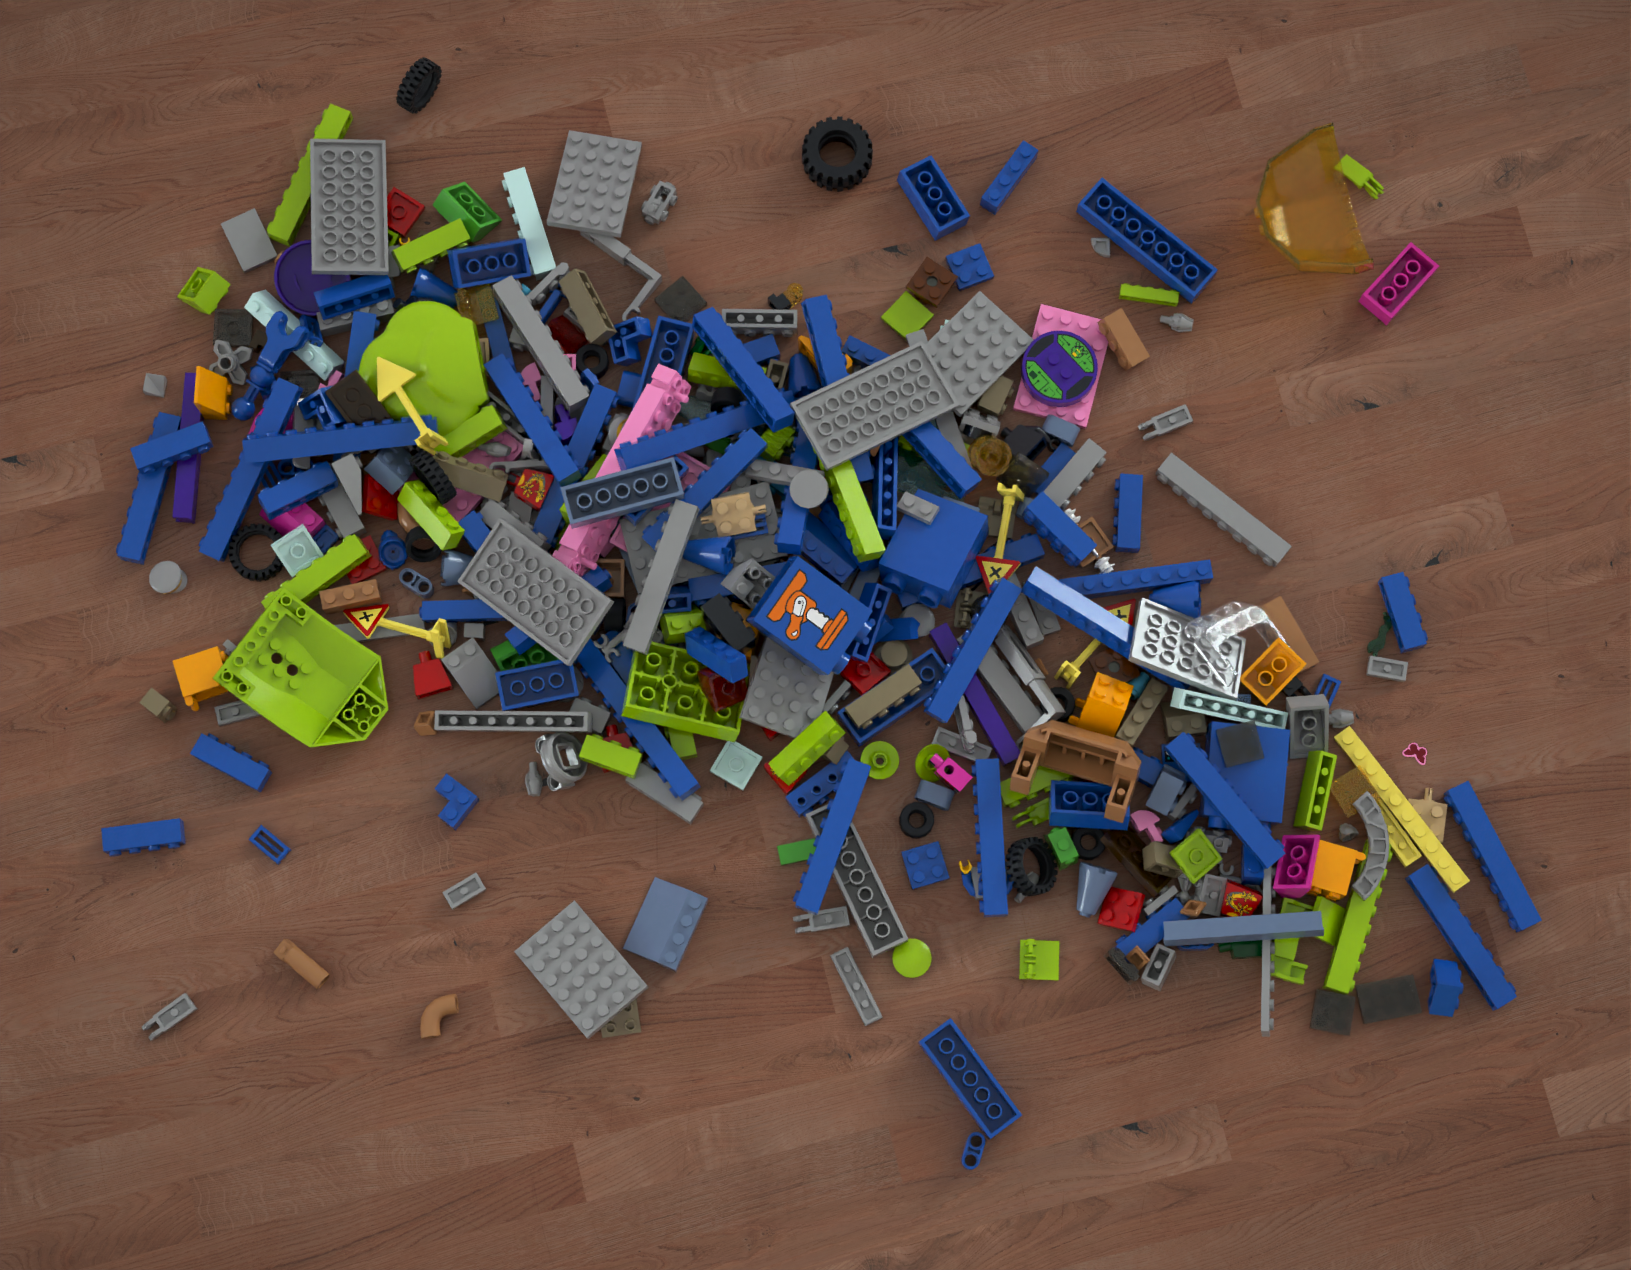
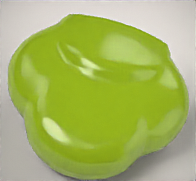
[358,301,490,436]

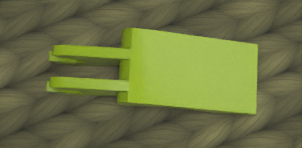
[1333,154,1384,199]
[1012,797,1049,828]

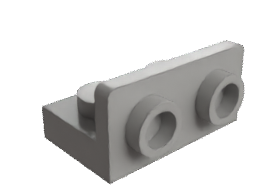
[1191,874,1227,916]

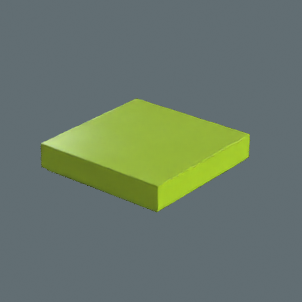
[881,291,934,341]
[1169,828,1223,884]
[1313,896,1346,946]

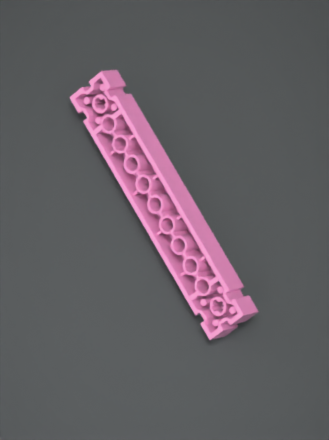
[552,364,691,577]

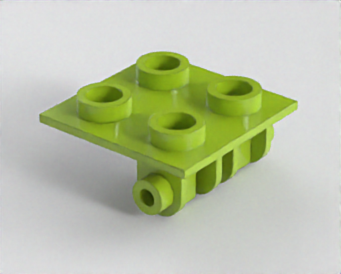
[1019,939,1059,981]

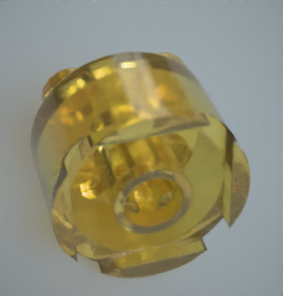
[968,435,1012,476]

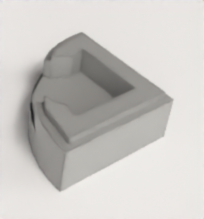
[1091,238,1110,258]

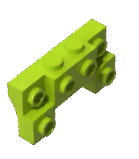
[1271,897,1314,985]

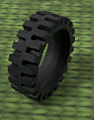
[396,57,442,114]
[409,450,457,505]
[228,523,284,582]
[1005,837,1058,896]

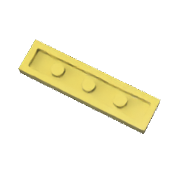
[1372,793,1422,868]

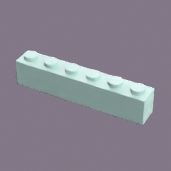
[502,167,556,281]
[244,289,346,381]
[1170,687,1288,729]

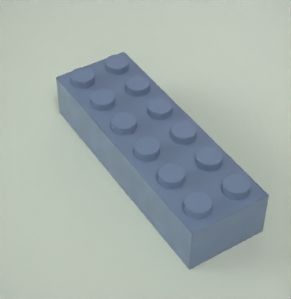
[560,457,685,529]

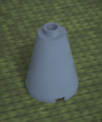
[440,549,473,587]
[1076,861,1118,918]

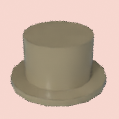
[875,640,913,676]

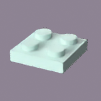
[271,524,324,577]
[710,741,763,791]

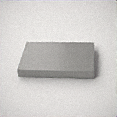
[221,208,278,273]

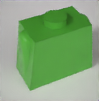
[1043,827,1079,870]

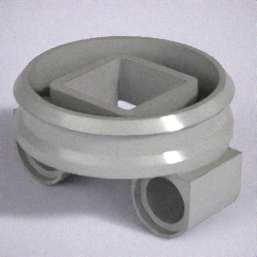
[535,732,588,791]

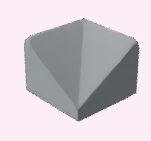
[143,373,167,398]
[464,623,486,642]

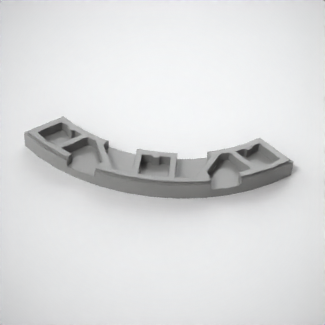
[1351,791,1389,901]

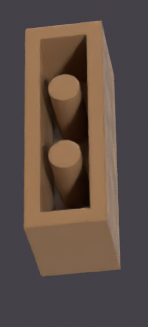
[1097,308,1150,371]
[319,579,382,615]

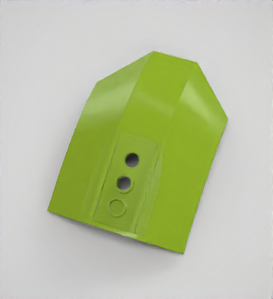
[212,588,388,748]

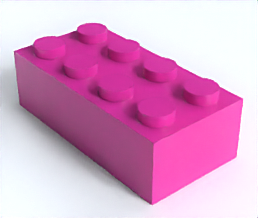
[1358,242,1439,326]

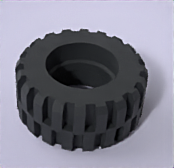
[802,116,873,192]

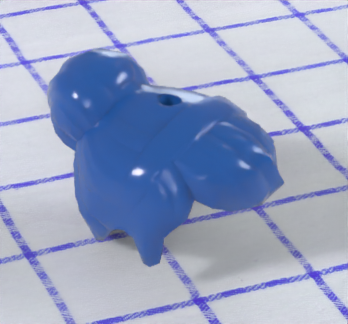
[378,530,409,570]

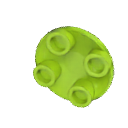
[892,939,932,978]

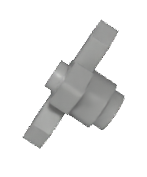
[209,339,253,385]

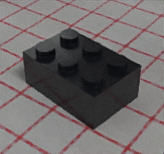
[701,593,756,655]

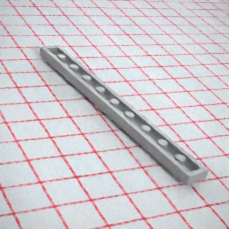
[1261,865,1276,1037]

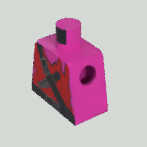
[928,753,973,794]

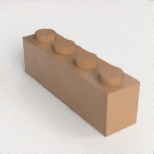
[1258,596,1319,676]

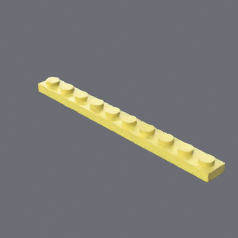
[1334,726,1470,893]

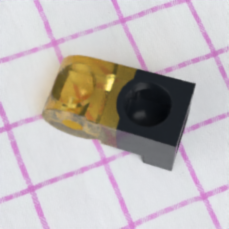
[768,283,803,310]

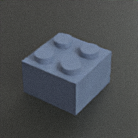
[364,446,414,495]
[1146,764,1187,816]

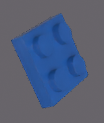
[945,243,994,291]
[901,841,950,890]

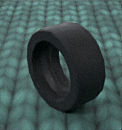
[405,526,442,563]

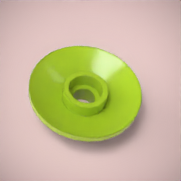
[861,741,899,780]
[915,744,950,782]

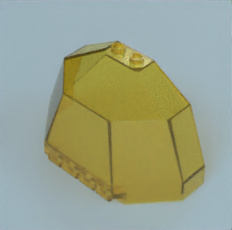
[1254,122,1374,274]

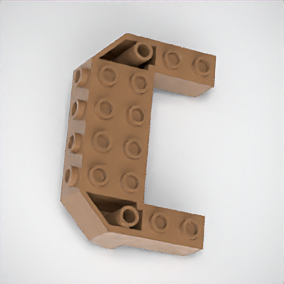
[1009,720,1141,823]

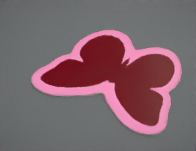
[1402,743,1427,765]

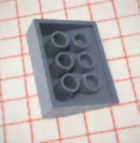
[623,877,708,972]

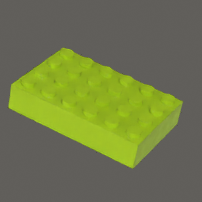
[621,642,750,743]

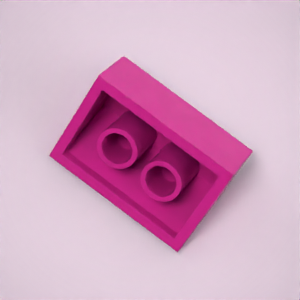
[259,503,326,538]
[1273,835,1320,898]

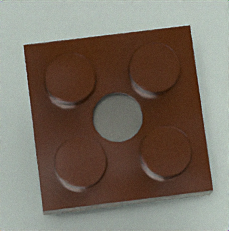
[906,257,958,308]
[1087,648,1140,683]

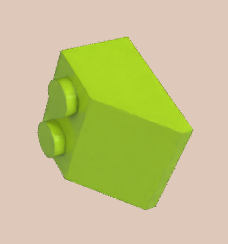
[177,267,231,315]
[659,604,706,644]

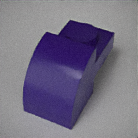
[554,404,577,446]

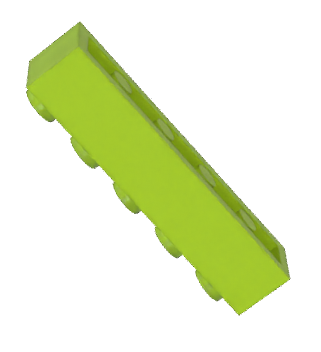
[1119,283,1179,307]

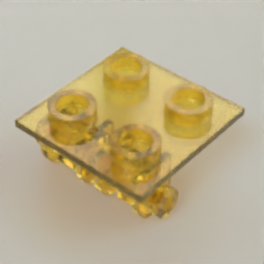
[454,283,499,325]
[1330,765,1381,818]

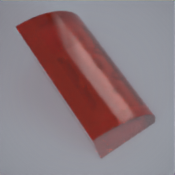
[548,315,588,354]

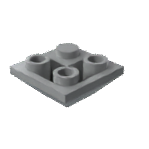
[721,559,775,609]

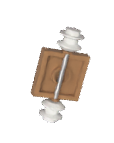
[1064,508,1115,574]

